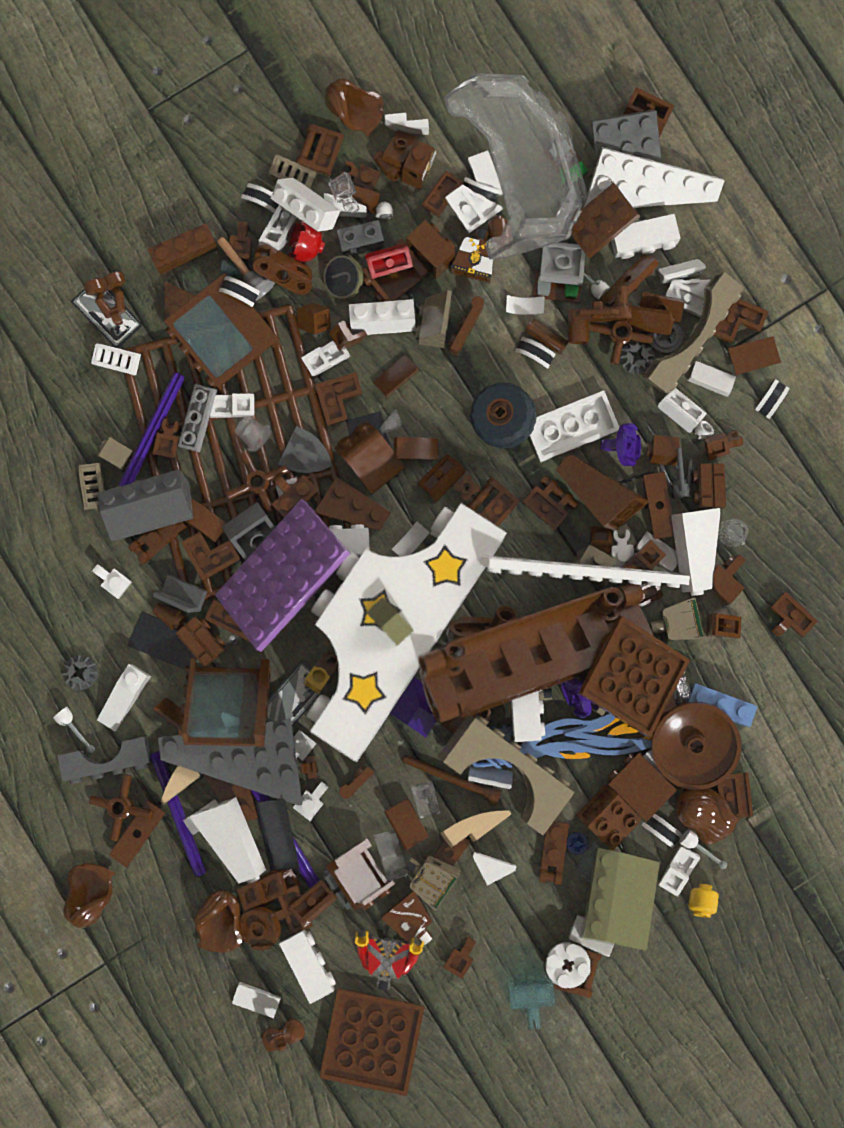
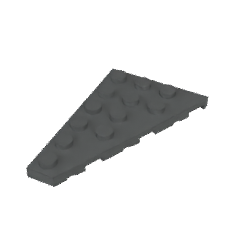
[158,719,302,805]

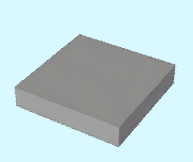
[539,241,585,285]

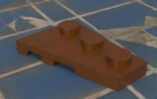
[314,477,391,532]
[203,774,258,822]

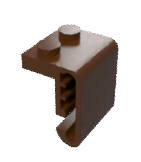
[334,422,405,494]

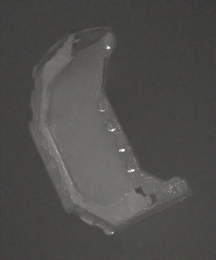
[444,73,588,260]

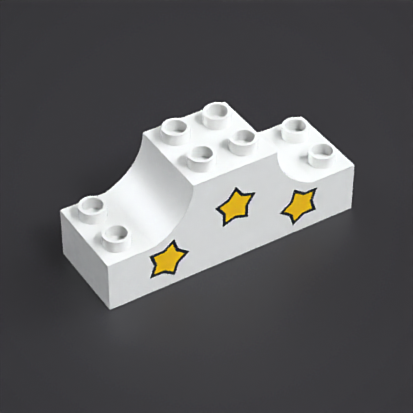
[306,504,506,762]

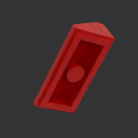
[365,243,413,279]

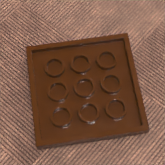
[578,616,690,737]
[320,988,425,1096]

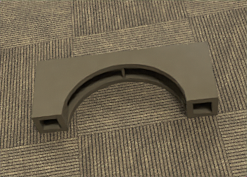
[437,715,574,835]

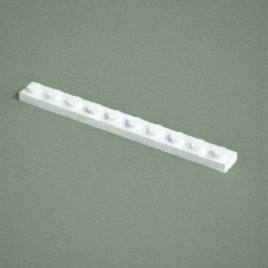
[480,555,690,588]

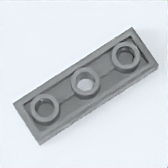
[178,384,217,452]

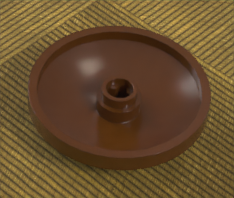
[651,702,741,790]

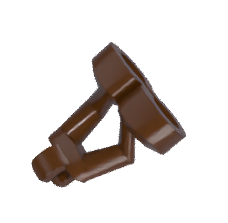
[83,272,126,326]
[262,1018,305,1052]

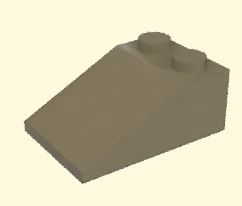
[415,290,452,348]

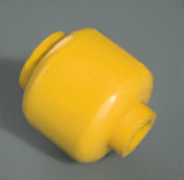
[689,884,719,918]

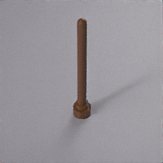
[402,755,502,806]

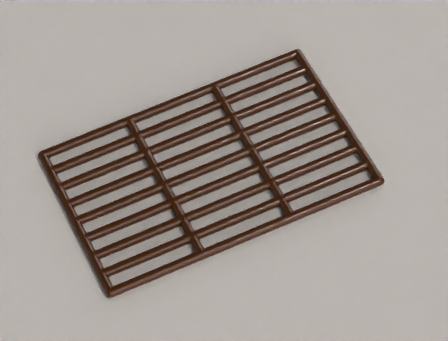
[120,304,353,600]

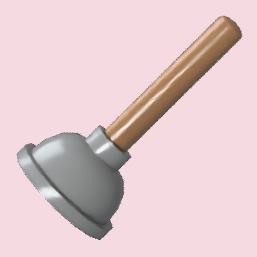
[217,237,275,301]

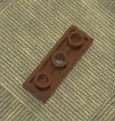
[600,254,659,307]
[642,472,674,539]
[109,800,166,868]

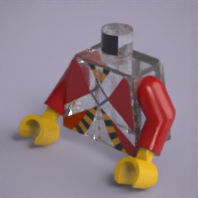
[355,931,424,990]

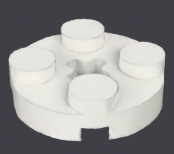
[545,942,590,988]

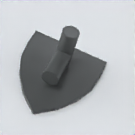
[278,426,332,473]

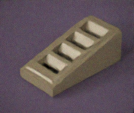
[269,155,317,190]
[78,463,105,510]

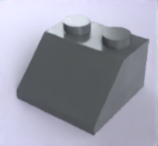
[222,502,275,561]

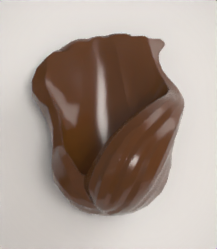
[325,79,384,137]
[676,788,741,845]
[63,863,115,928]
[194,891,243,953]

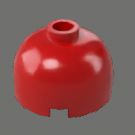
[287,219,325,262]

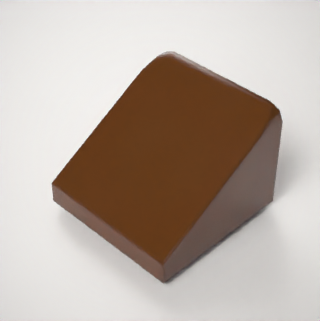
[589,526,612,554]

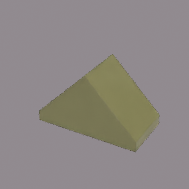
[366,597,414,646]

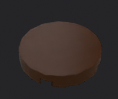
[239,906,281,951]

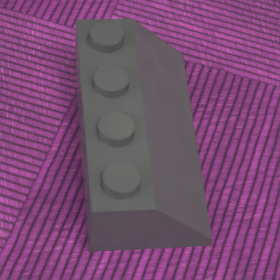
[98,469,194,542]

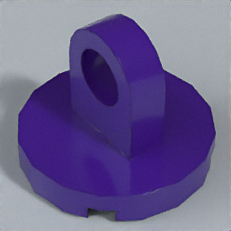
[600,423,641,466]
[561,678,592,718]

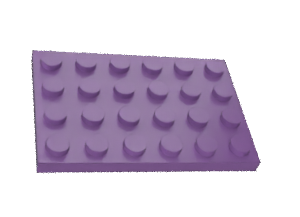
[215,499,351,652]

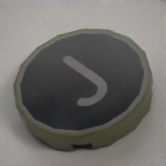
[324,256,363,299]

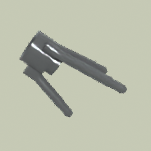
[659,447,692,499]

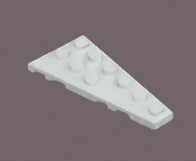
[583,147,724,208]

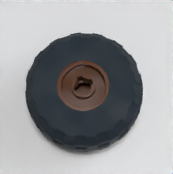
[470,382,537,449]

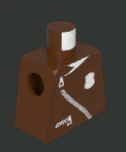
[381,890,434,945]

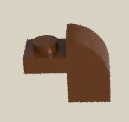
[712,554,746,605]

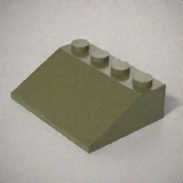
[581,848,660,951]

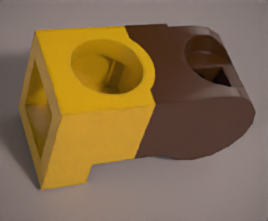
[303,650,339,694]

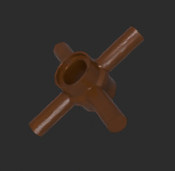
[589,302,654,365]
[226,451,288,513]
[89,774,153,841]

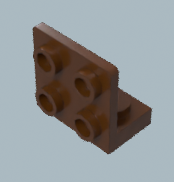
[576,784,642,851]

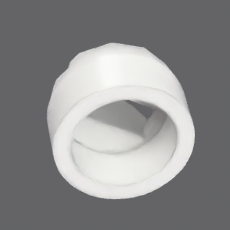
[376,202,393,219]
[694,421,714,440]

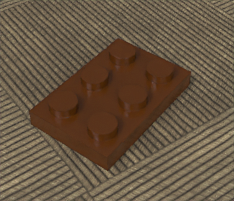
[564,183,640,258]

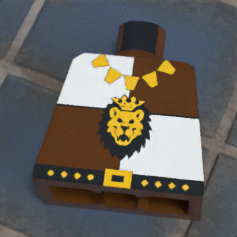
[401,140,436,190]
[451,229,494,283]

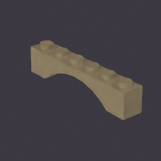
[642,272,744,394]

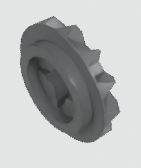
[649,321,683,354]
[620,341,654,374]
[62,655,98,690]

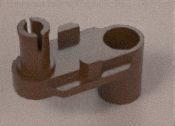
[568,286,632,345]
[445,606,517,654]

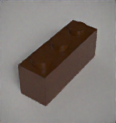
[148,223,218,275]

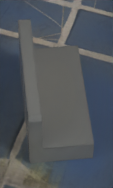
[153,575,207,612]

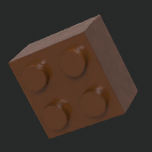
[406,220,455,279]

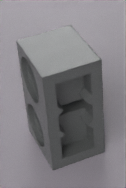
[337,220,384,256]

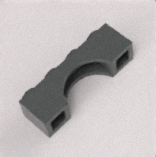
[57,737,152,784]

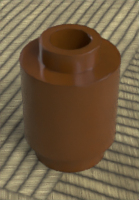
[487,216,512,249]

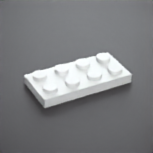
[529,391,619,463]

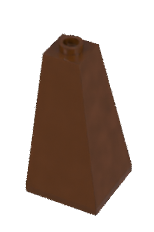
[556,455,648,531]

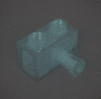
[508,979,556,1030]

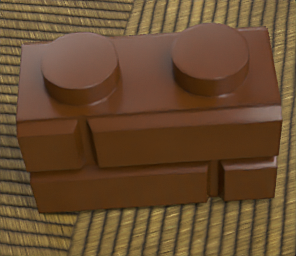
[692,463,726,510]
[176,616,225,667]

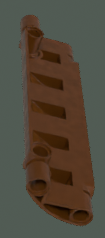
[418,583,654,723]

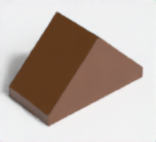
[706,613,742,638]

